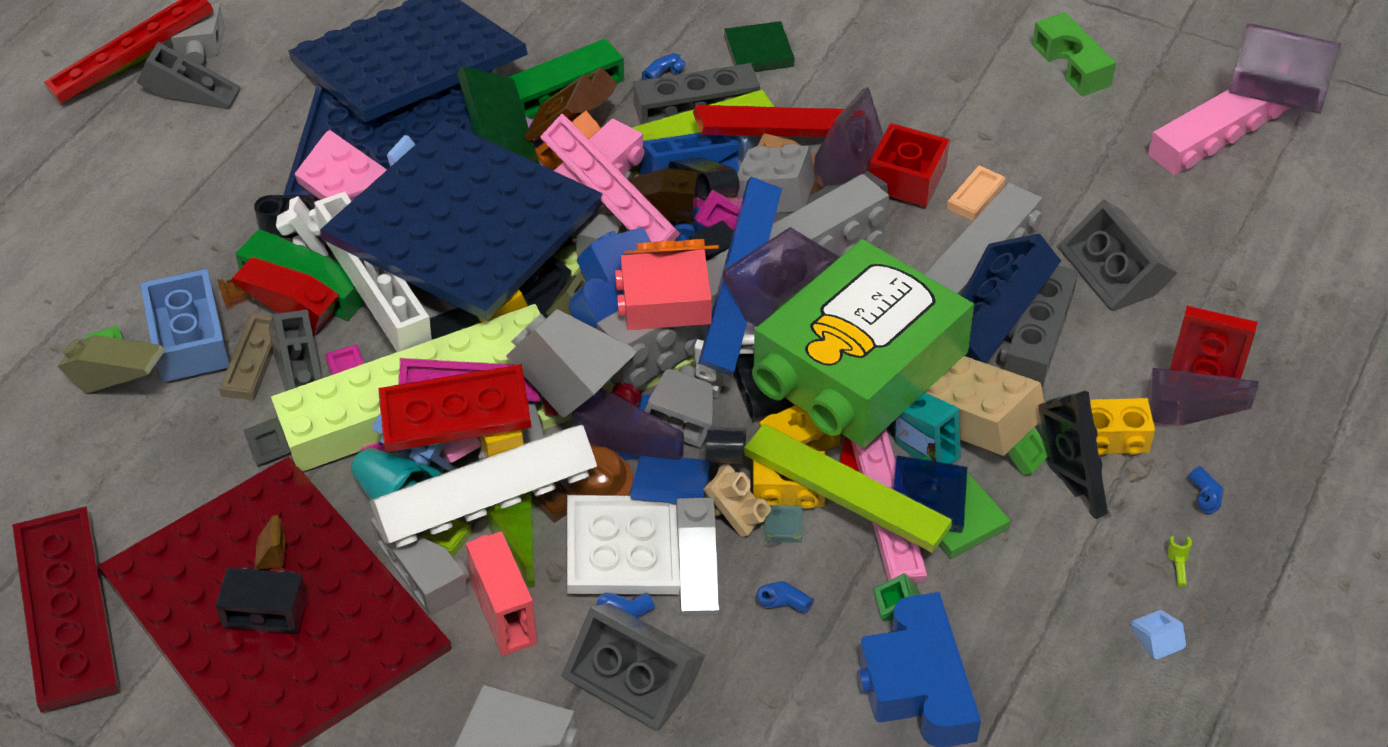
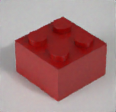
[868,123,950,207]

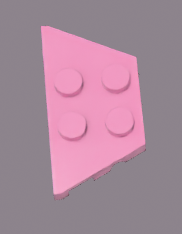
[295,130,387,201]

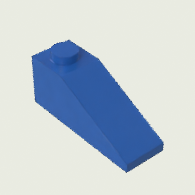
[639,133,740,175]

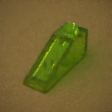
[484,491,535,588]

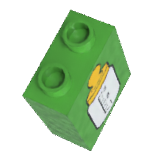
[752,239,974,448]

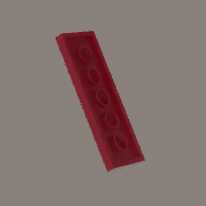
[12,506,119,713]

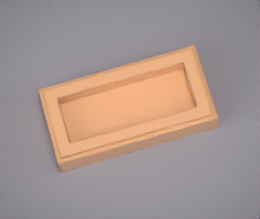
[947,165,1006,221]

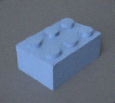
[140,269,229,382]

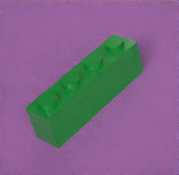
[508,38,625,119]
[235,229,365,322]

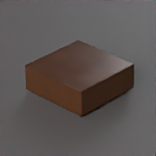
[532,479,579,523]

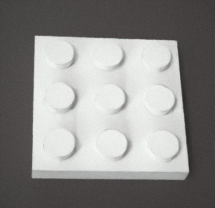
[567,495,680,594]

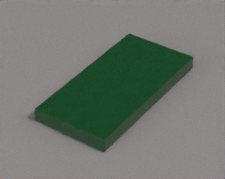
[457,66,540,164]

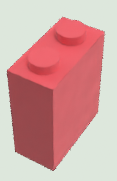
[615,249,712,330]
[466,531,537,656]

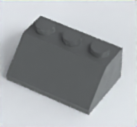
[1058,199,1177,311]
[561,603,705,731]

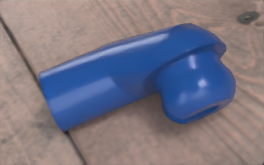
[641,53,686,80]
[756,581,814,614]
[596,593,655,618]

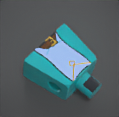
[894,393,961,474]

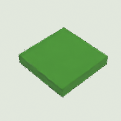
[912,472,1011,559]

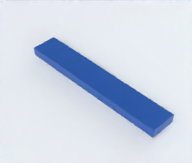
[698,176,782,375]

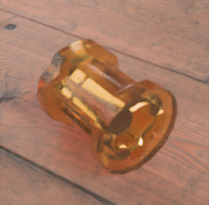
[217,278,257,308]

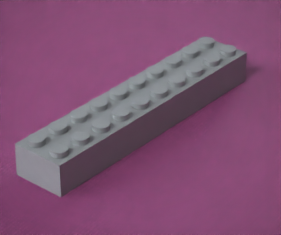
[596,174,889,387]

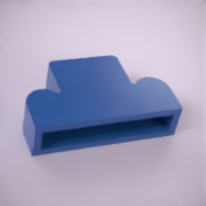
[569,228,651,329]
[857,592,981,747]

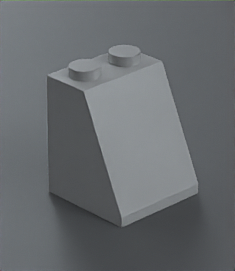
[506,309,637,419]
[455,685,580,747]

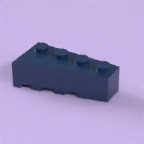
[961,233,1061,363]

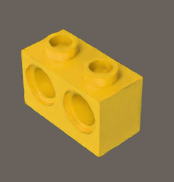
[1090,398,1155,455]

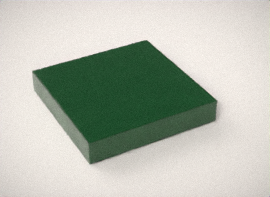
[724,21,795,72]

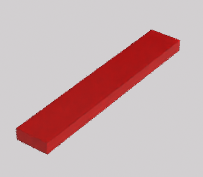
[44,0,214,104]
[693,105,873,138]

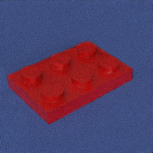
[1166,305,1258,401]

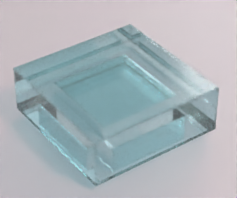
[765,505,802,543]

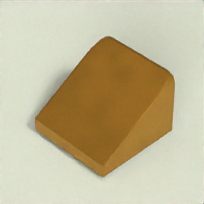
[255,515,286,569]

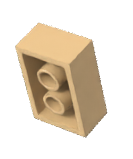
[925,356,1044,456]

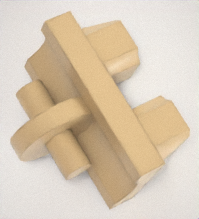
[703,463,771,537]

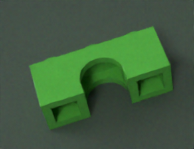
[1032,12,1116,97]

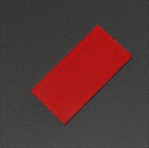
[378,364,532,452]

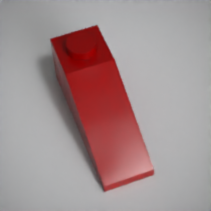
[231,257,339,337]

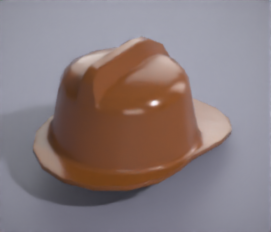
[564,440,633,496]

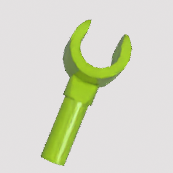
[1167,536,1192,588]

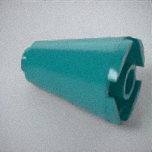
[351,448,441,500]

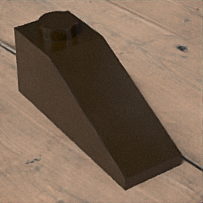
[595,168,698,223]

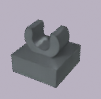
[243,417,290,465]

